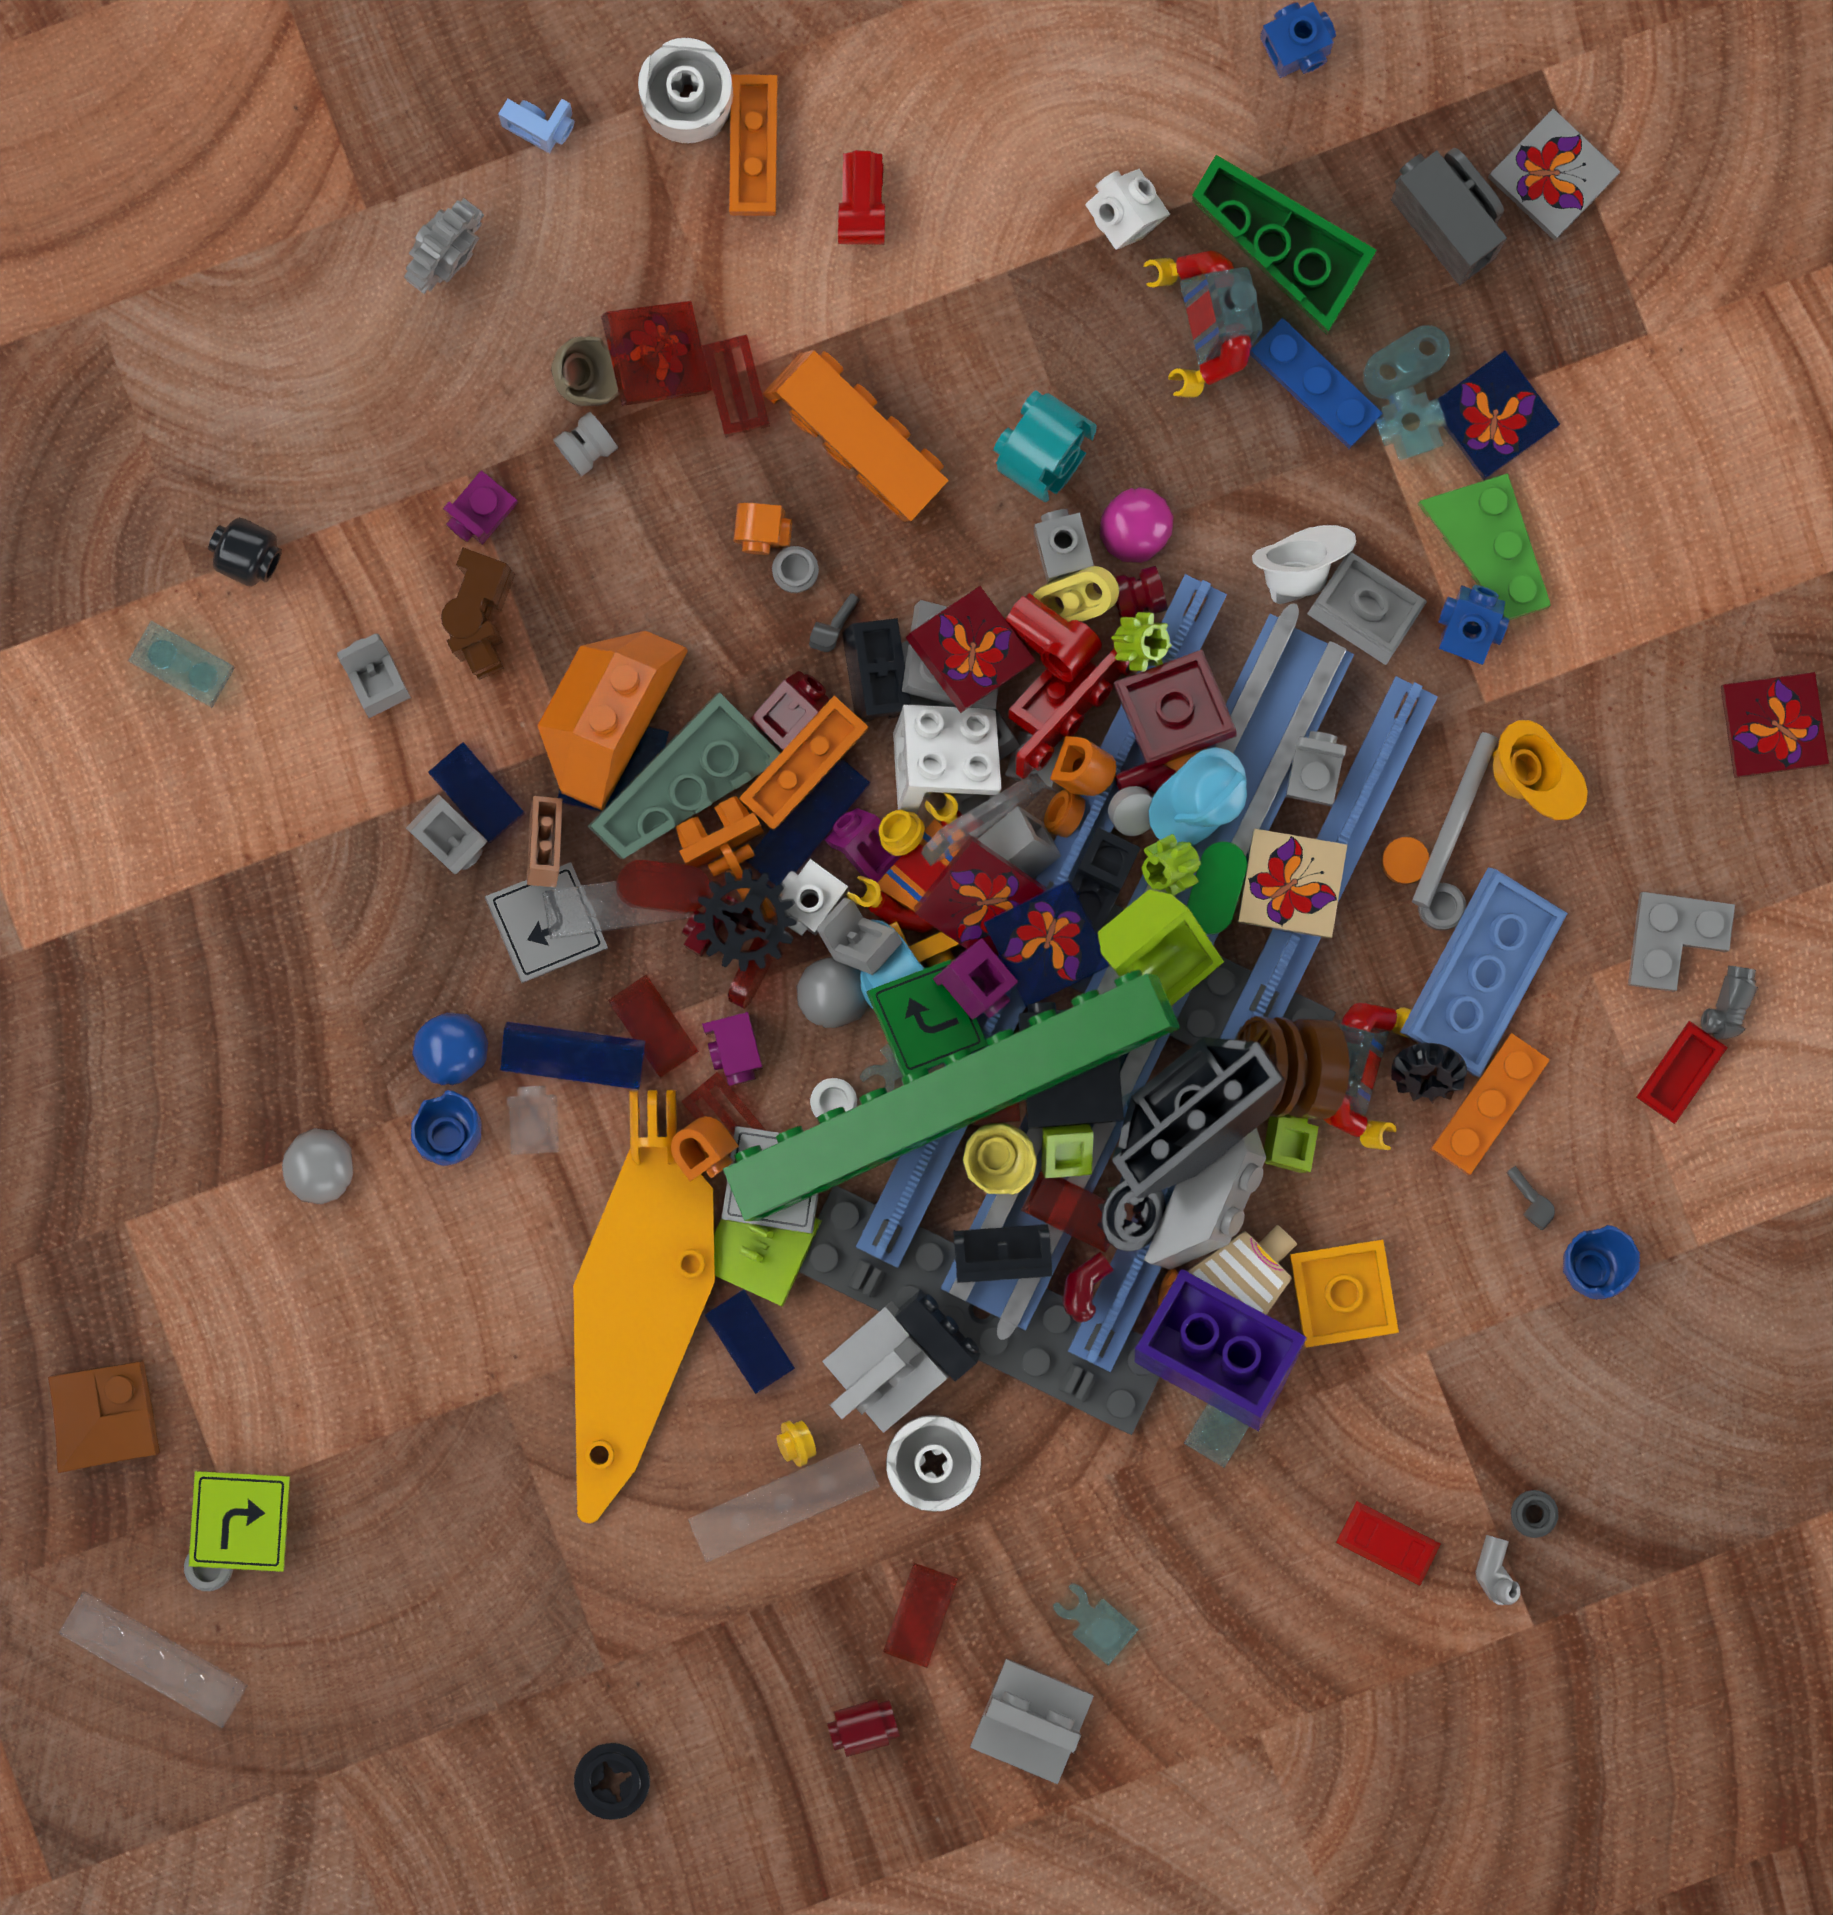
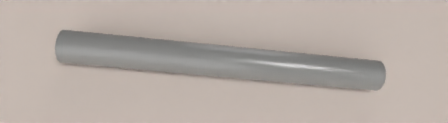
[1412,732,1498,909]

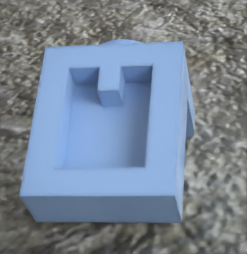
[498,99,575,154]

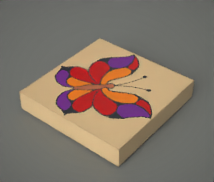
[1237,828,1347,939]

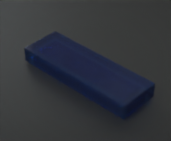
[745,758,871,886]
[500,1022,646,1090]

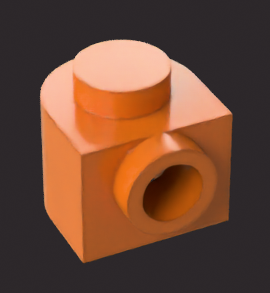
[734,503,792,555]
[1050,736,1116,796]
[671,1116,739,1182]

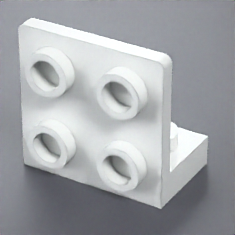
[893,705,1001,814]

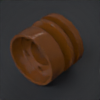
[1237,1016,1350,1119]

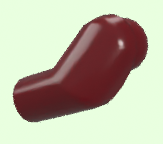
[1114,762,1177,794]
[1063,1252,1114,1323]

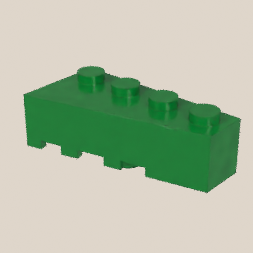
[1192,155,1377,335]

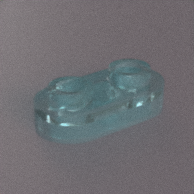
[1363,325,1450,399]

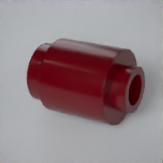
[827,1699,900,1757]

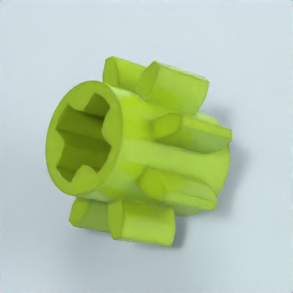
[1111,612,1172,671]
[1141,834,1201,896]

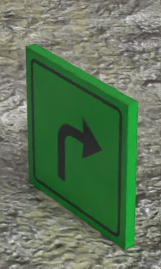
[866,959,988,1077]

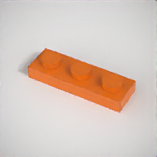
[729,74,778,216]
[739,695,869,831]
[1430,1033,1550,1176]

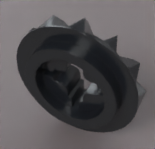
[1391,1043,1467,1104]
[1096,1177,1166,1251]
[574,1742,650,1820]

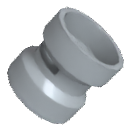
[553,411,618,477]

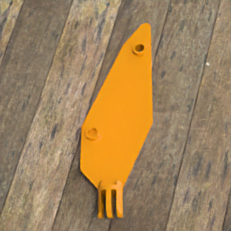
[573,1090,715,1523]

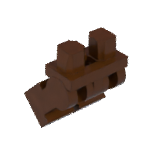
[441,547,515,680]

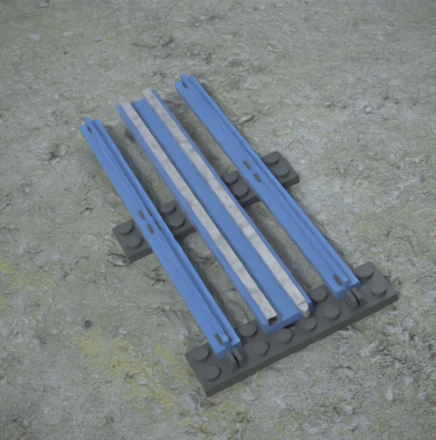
[799,574,1438,1435]

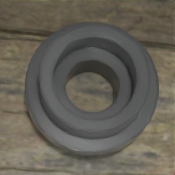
[1510,1490,1558,1538]

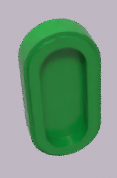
[1186,842,1247,935]

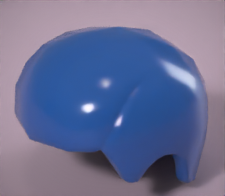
[412,1013,488,1086]
[411,1090,482,1166]
[1563,1225,1640,1300]

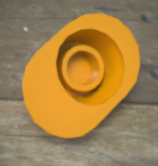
[1492,720,1588,820]

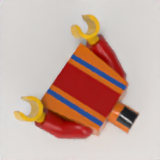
[847,793,978,933]

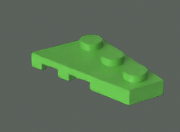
[1418,473,1551,620]

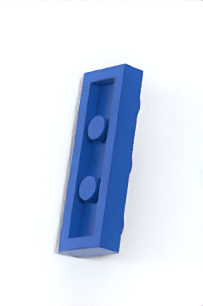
[1250,317,1383,449]

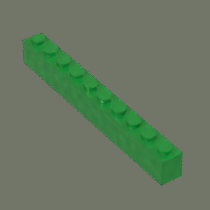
[723,970,1180,1221]

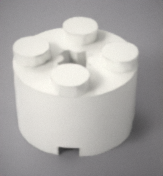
[638,38,733,143]
[886,1415,981,1511]

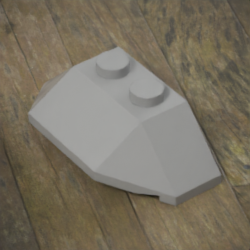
[1143,1128,1266,1269]

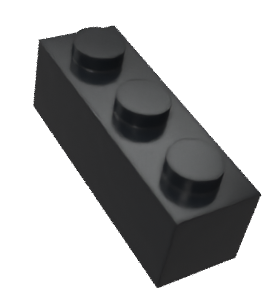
[895,1290,981,1382]

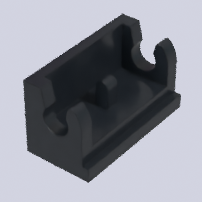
[842,618,911,723]
[953,1224,1053,1283]

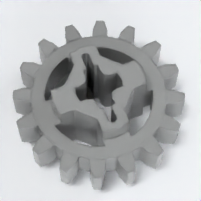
[404,198,484,294]

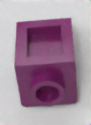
[443,470,518,545]
[825,808,902,882]

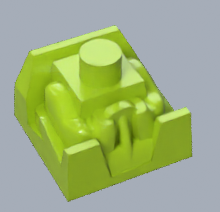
[1098,889,1224,1006]

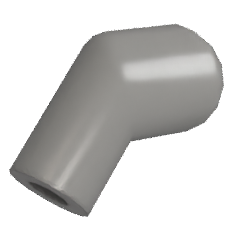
[1476,1535,1521,1605]

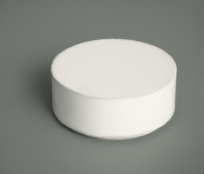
[810,1078,857,1118]

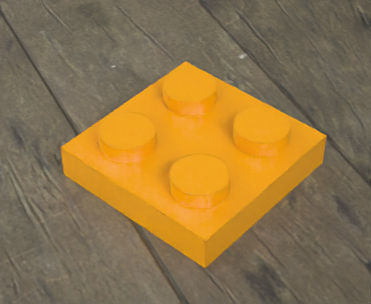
[1289,1239,1399,1348]

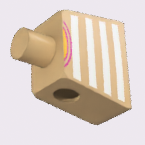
[1187,1225,1297,1315]

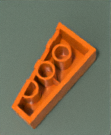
[762,350,949,522]

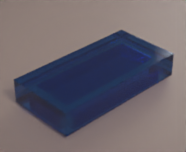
[428,742,525,844]
[705,1289,795,1394]

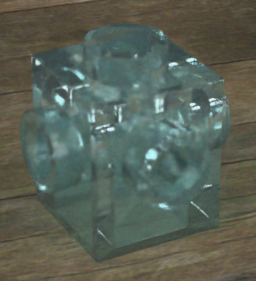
[1375,387,1446,461]

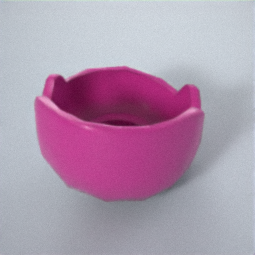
[1100,487,1174,563]

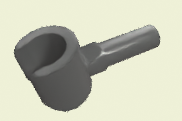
[809,594,860,652]
[1507,1166,1555,1230]

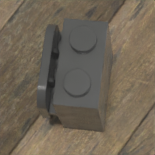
[1391,147,1507,286]

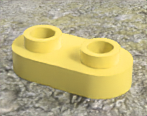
[1033,566,1119,622]

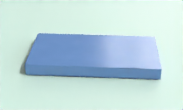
[1400,867,1568,1077]

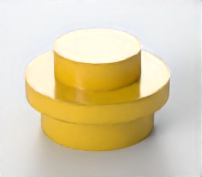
[879,810,925,856]
[776,1420,816,1467]

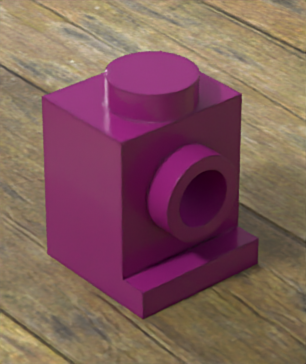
[933,938,1018,1020]
[702,1012,763,1086]

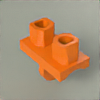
[676,796,764,879]

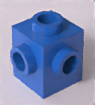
[1260,2,1336,78]
[1438,585,1510,665]

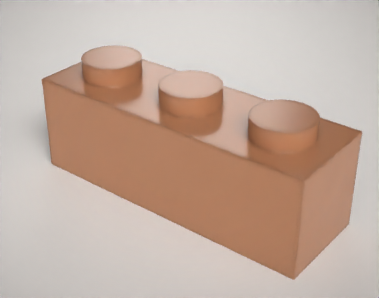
[527,796,562,888]

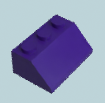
[1134,1269,1307,1432]

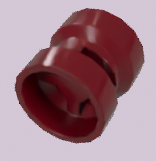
[1114,566,1168,619]

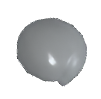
[796,957,869,1028]
[282,1128,353,1205]

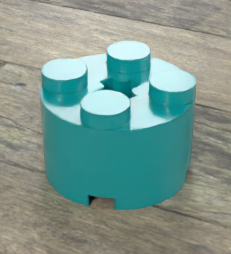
[993,390,1097,502]

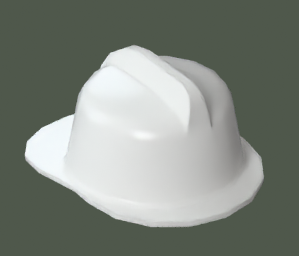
[1252,525,1356,604]

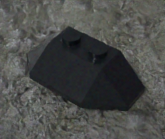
[1112,1037,1286,1199]

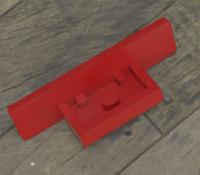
[1008,648,1133,780]

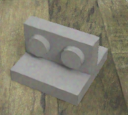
[822,1301,950,1433]
[970,1658,1094,1784]

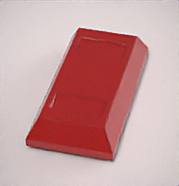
[1636,1021,1728,1124]
[1336,1501,1441,1586]

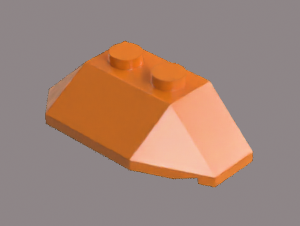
[537,631,688,811]

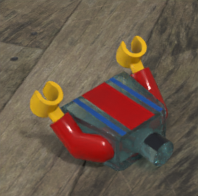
[1143,251,1262,398]
[1323,1003,1412,1150]

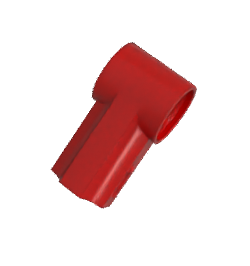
[838,151,885,245]
[1005,593,1102,682]

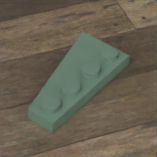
[588,693,780,859]

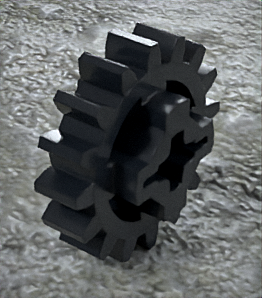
[694,867,798,972]

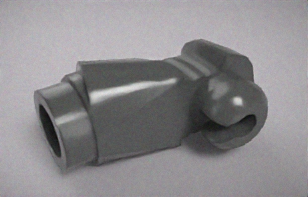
[1701,965,1758,1039]

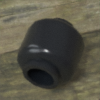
[208,517,282,587]

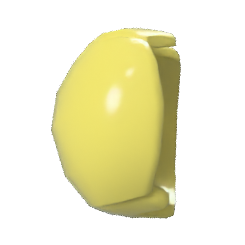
[963,1123,1037,1195]

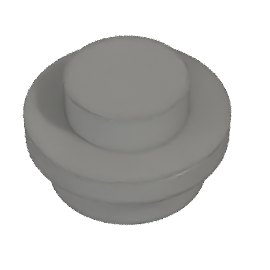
[772,546,819,593]

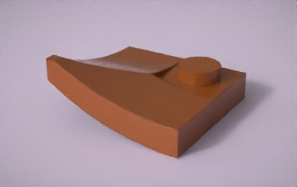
[48,1360,160,1473]

